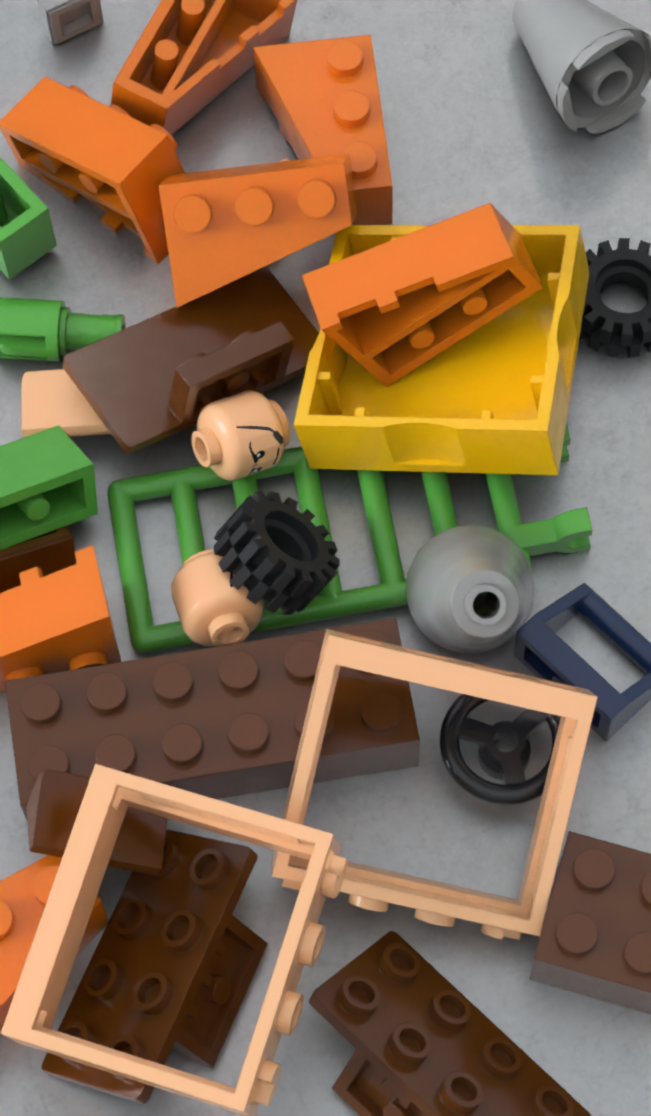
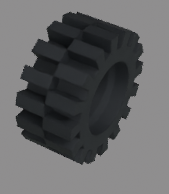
[579,238,651,358]
[213,491,340,615]

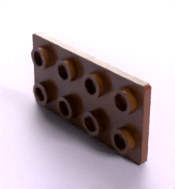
[63,268,319,454]
[41,829,268,1104]
[309,931,591,1116]

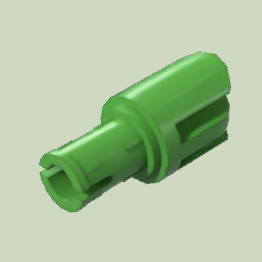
[0,297,126,362]

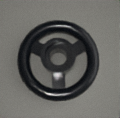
[440,694,561,805]

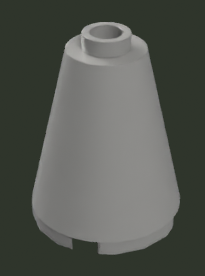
[512,0,651,134]
[406,525,535,654]

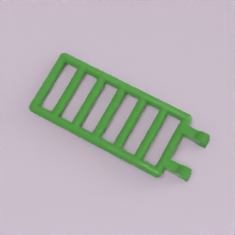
[107,422,593,653]

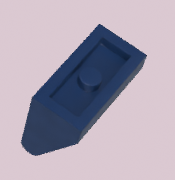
[514,583,651,742]

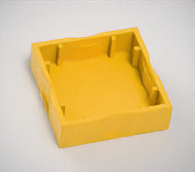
[294,225,590,475]

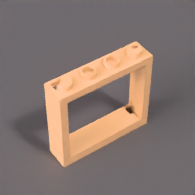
[271,629,598,940]
[0,764,347,1116]

